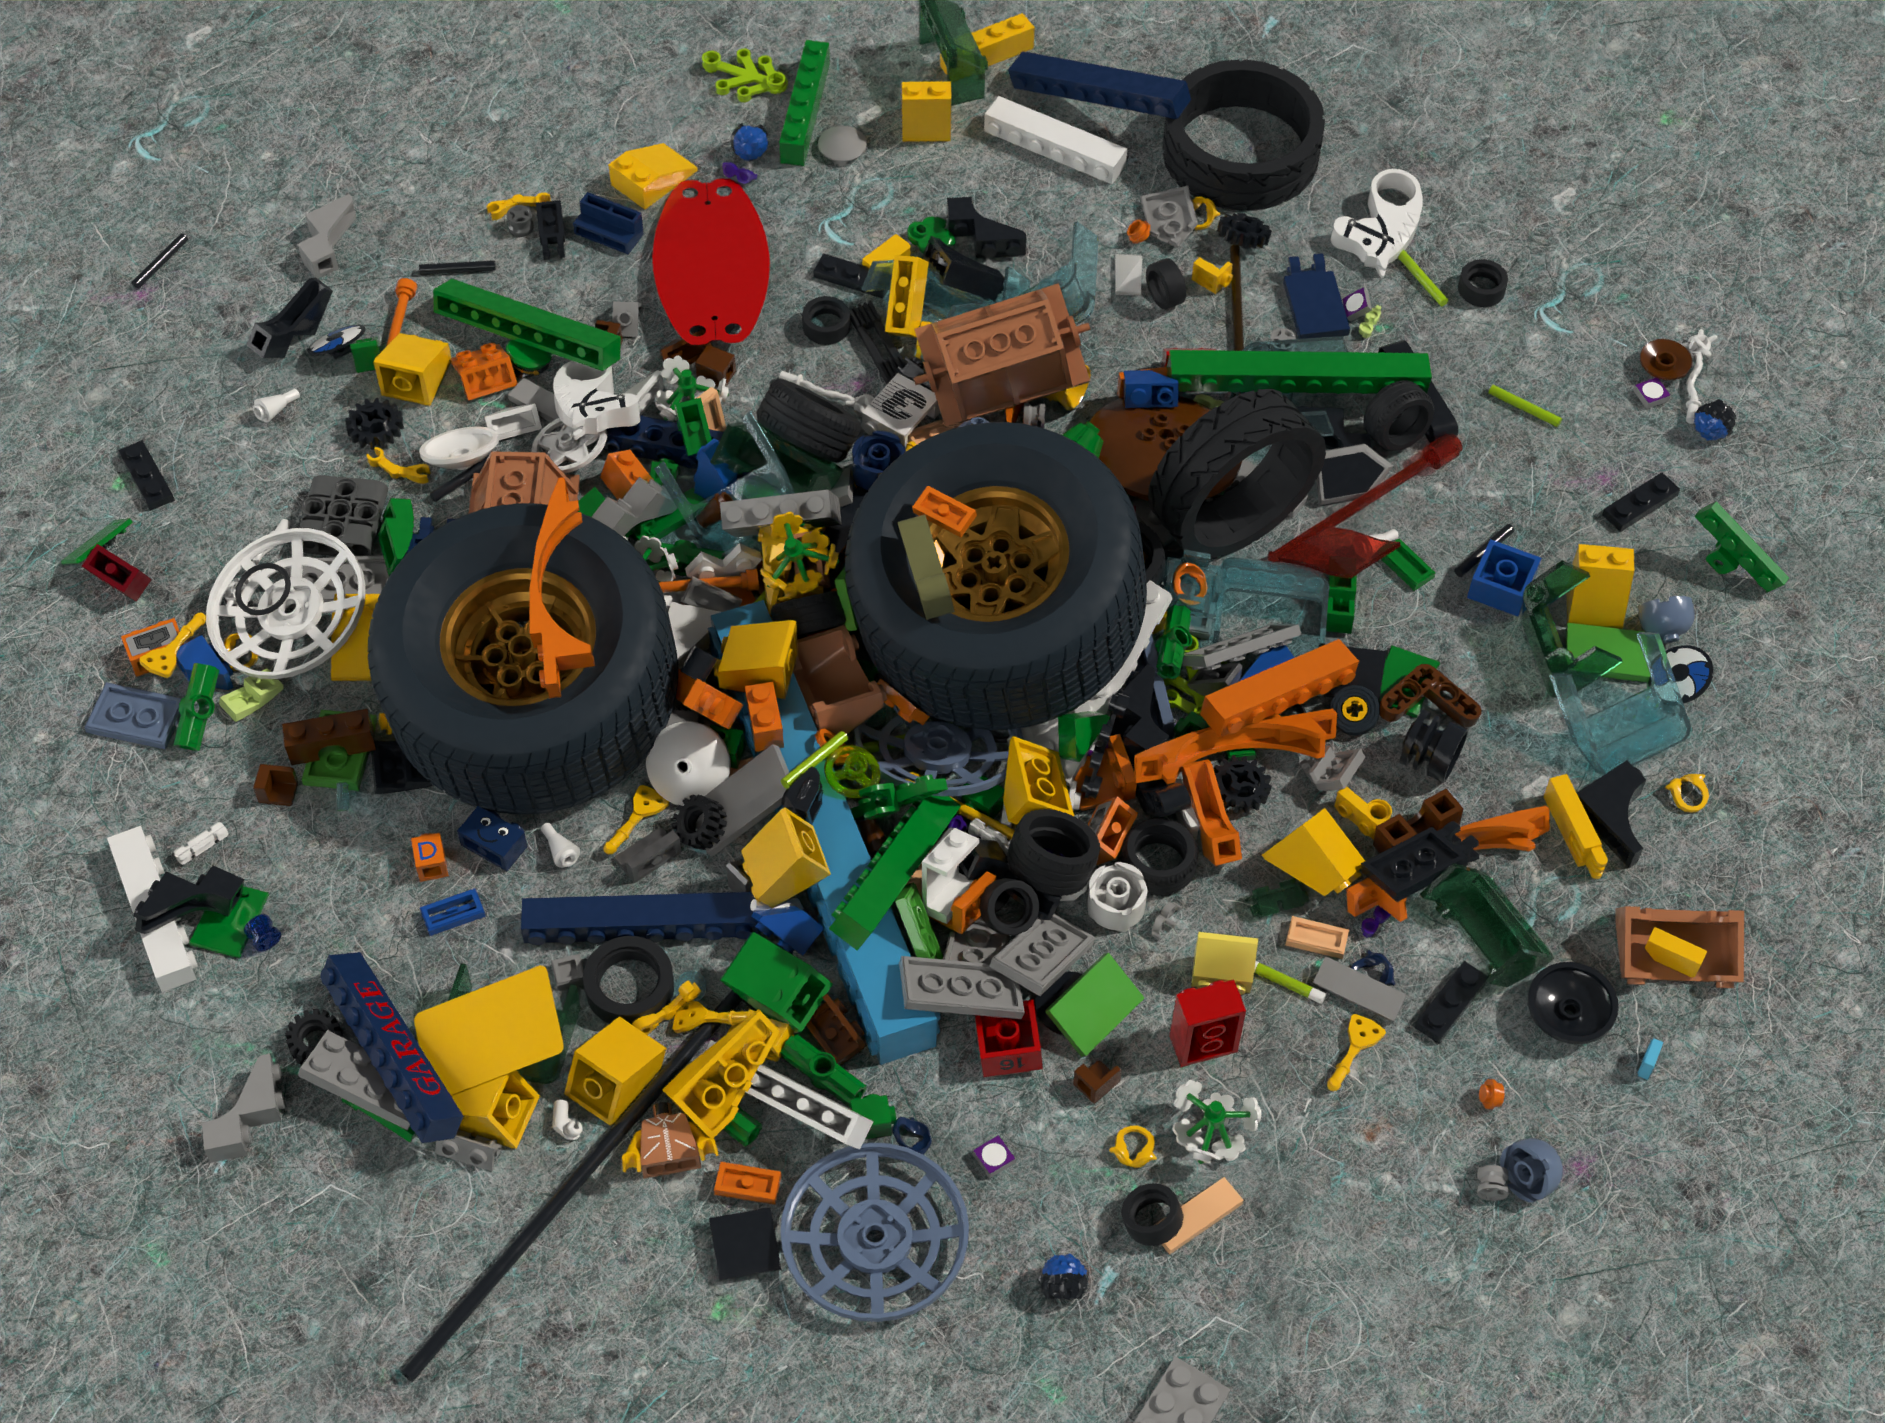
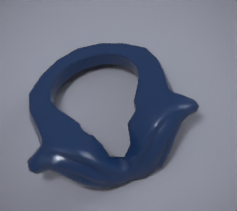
[1351,950,1395,986]
[893,1117,932,1155]

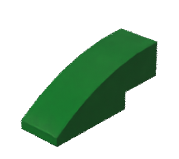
[378,498,414,577]
[1324,558,1357,634]

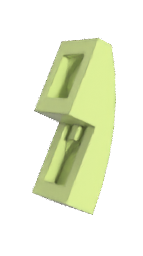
[219,668,284,722]

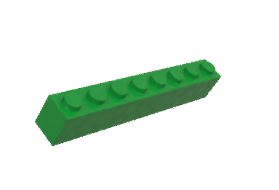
[433,279,621,371]
[829,795,961,951]

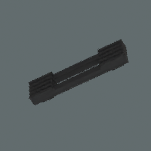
[849,300,907,385]

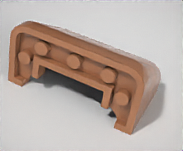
[793,625,887,742]
[1615,906,1744,988]

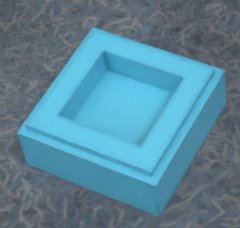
[1637,1038,1664,1080]

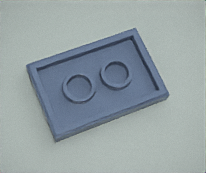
[84,682,182,750]

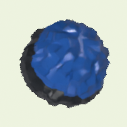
[730,123,769,161]
[1694,399,1736,441]
[1039,1254,1089,1300]

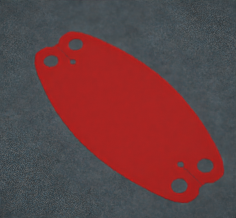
[652,178,770,345]

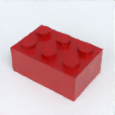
[1169,980,1246,1067]

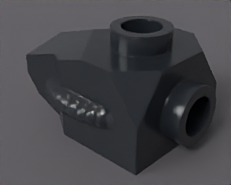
[781,766,823,825]

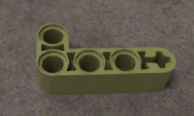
[897,514,955,620]

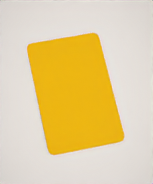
[414,965,564,1095]

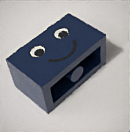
[457,806,528,872]

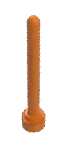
[385,278,417,348]
[658,569,759,593]

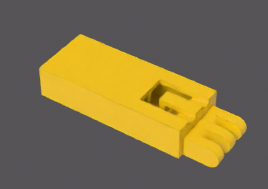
[1543,774,1608,879]

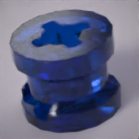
[244,914,281,952]

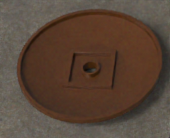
[1090,396,1242,501]

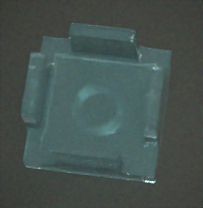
[1162,550,1223,619]

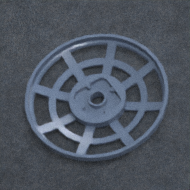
[854,702,1023,796]
[780,1143,969,1322]

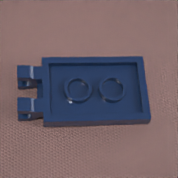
[1283,253,1350,341]

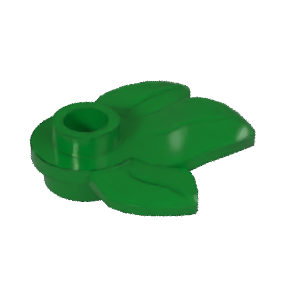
[907,216,956,254]

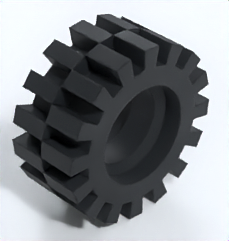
[672,794,727,850]
[285,1009,344,1065]

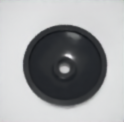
[1527,962,1619,1044]

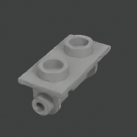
[435,1129,502,1171]

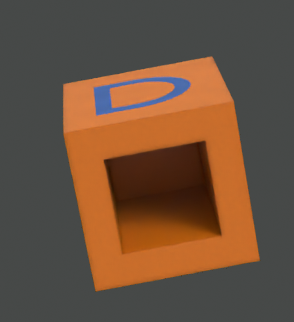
[411,833,449,882]

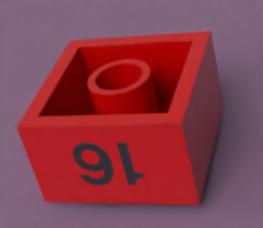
[975,999,1043,1078]

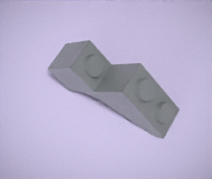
[298,194,357,279]
[592,477,680,537]
[202,1054,285,1163]

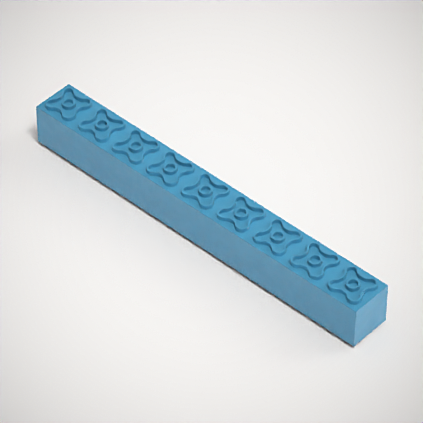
[708,600,940,1065]

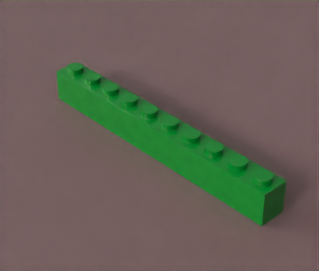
[1166,350,1432,394]

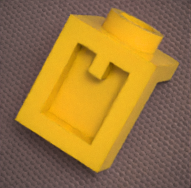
[1192,257,1233,294]

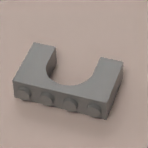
[720,490,842,537]

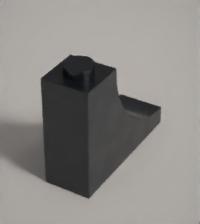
[921,236,1005,301]
[1577,760,1646,868]

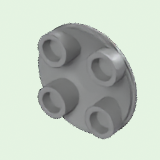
[818,126,867,166]

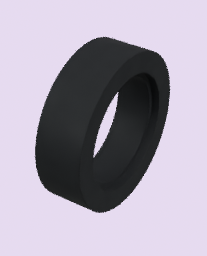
[583,936,674,1024]

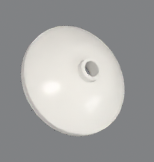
[419,427,499,470]
[646,721,731,806]

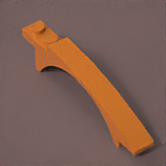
[530,477,595,698]
[1134,708,1337,784]
[1346,806,1550,922]

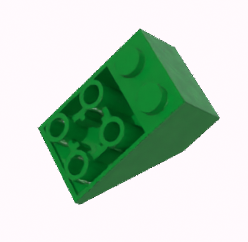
[720,932,833,1033]

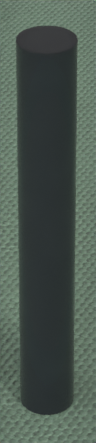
[132,233,188,289]
[419,260,496,275]
[430,455,489,502]
[1454,524,1515,577]

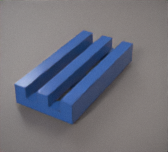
[420,888,486,936]

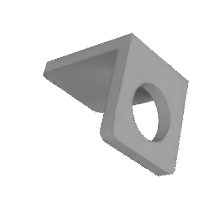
[612,301,641,337]

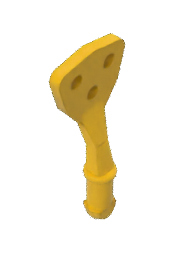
[139,613,206,678]
[603,785,669,855]
[672,1000,755,1034]
[1327,1014,1386,1092]

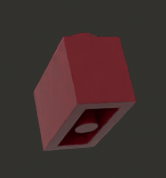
[82,544,152,602]

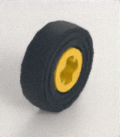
[1330,685,1380,736]

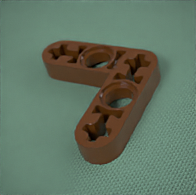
[1379,664,1482,727]

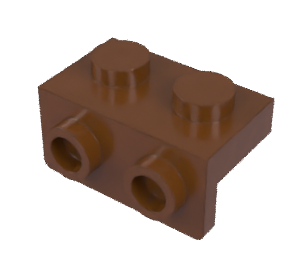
[806,994,867,1066]

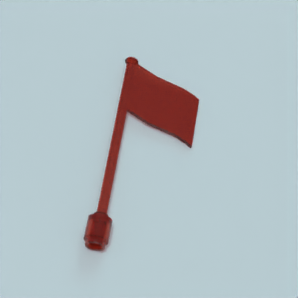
[1267,434,1463,578]

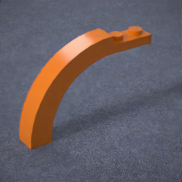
[675,669,744,730]

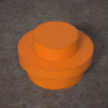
[1127,219,1151,244]
[1479,1079,1505,1110]

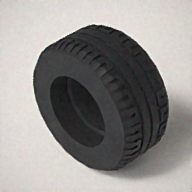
[757,378,861,463]

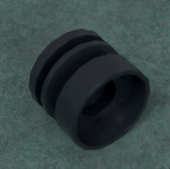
[1400,709,1469,783]

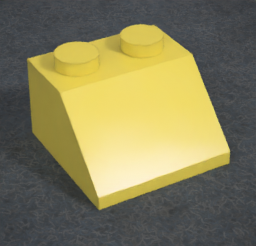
[1191,932,1258,995]

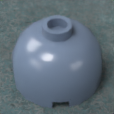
[1638,596,1695,643]
[1500,1138,1563,1202]

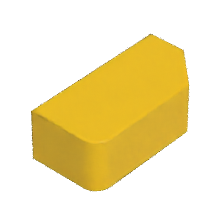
[862,234,910,273]
[1645,927,1707,977]

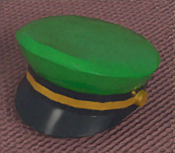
[506,340,553,378]

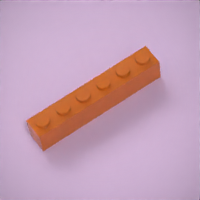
[1200,639,1359,738]

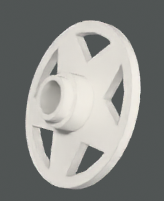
[531,418,607,474]

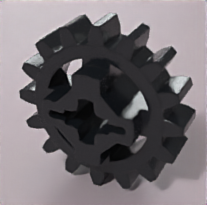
[1216,213,1272,249]
[345,398,404,450]
[1214,755,1272,814]

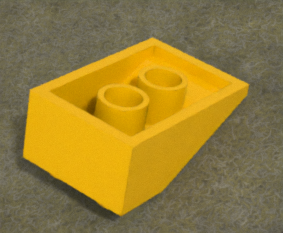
[608,143,698,210]
[331,594,380,681]
[1003,736,1074,825]

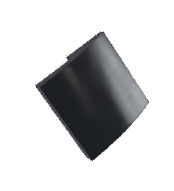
[1324,647,1387,703]
[371,741,433,794]
[709,1207,781,1281]

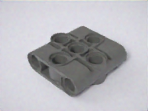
[299,475,388,556]

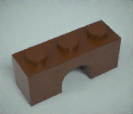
[282,708,376,766]
[1373,789,1464,853]

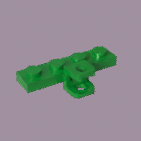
[1694,501,1789,592]
[850,775,948,820]

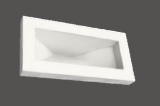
[1115,254,1142,296]
[624,370,664,415]
[484,403,542,440]

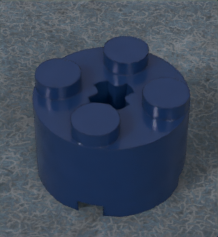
[852,431,906,491]

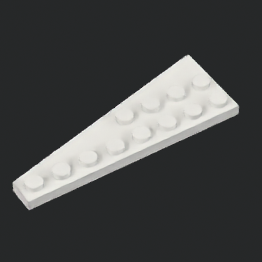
[1007,580,1172,787]

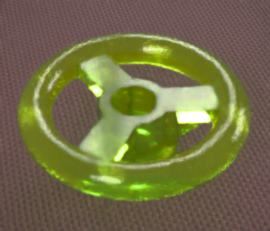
[824,745,881,798]

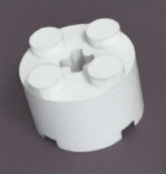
[1087,862,1148,932]

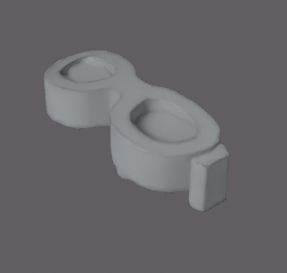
[1151,902,1182,941]

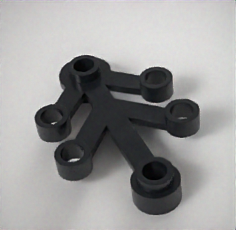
[1081,693,1130,800]

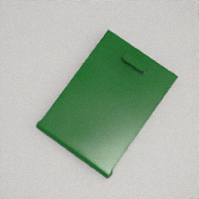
[61,518,133,565]
[1380,645,1440,718]
[189,886,269,958]

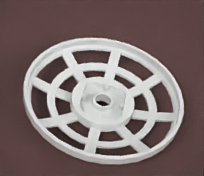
[206,528,366,679]

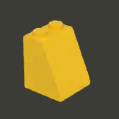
[902,81,951,142]
[374,333,451,406]
[1566,544,1635,629]
[714,620,798,699]
[741,808,831,908]
[1262,808,1365,896]
[564,1016,666,1126]
[451,1071,540,1149]

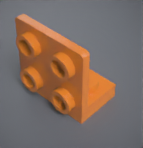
[450,343,517,401]
[1074,734,1137,811]
[921,871,996,935]

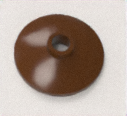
[1640,339,1692,380]

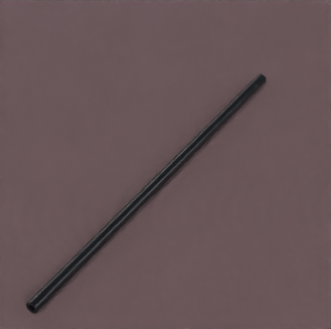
[401,990,742,1382]

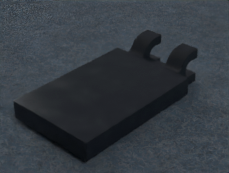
[1361,821,1479,902]

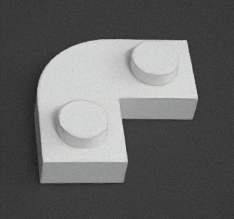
[685,543,762,579]

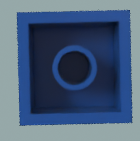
[1467,539,1542,617]

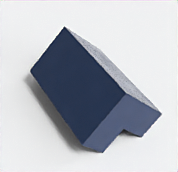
[573,192,644,255]

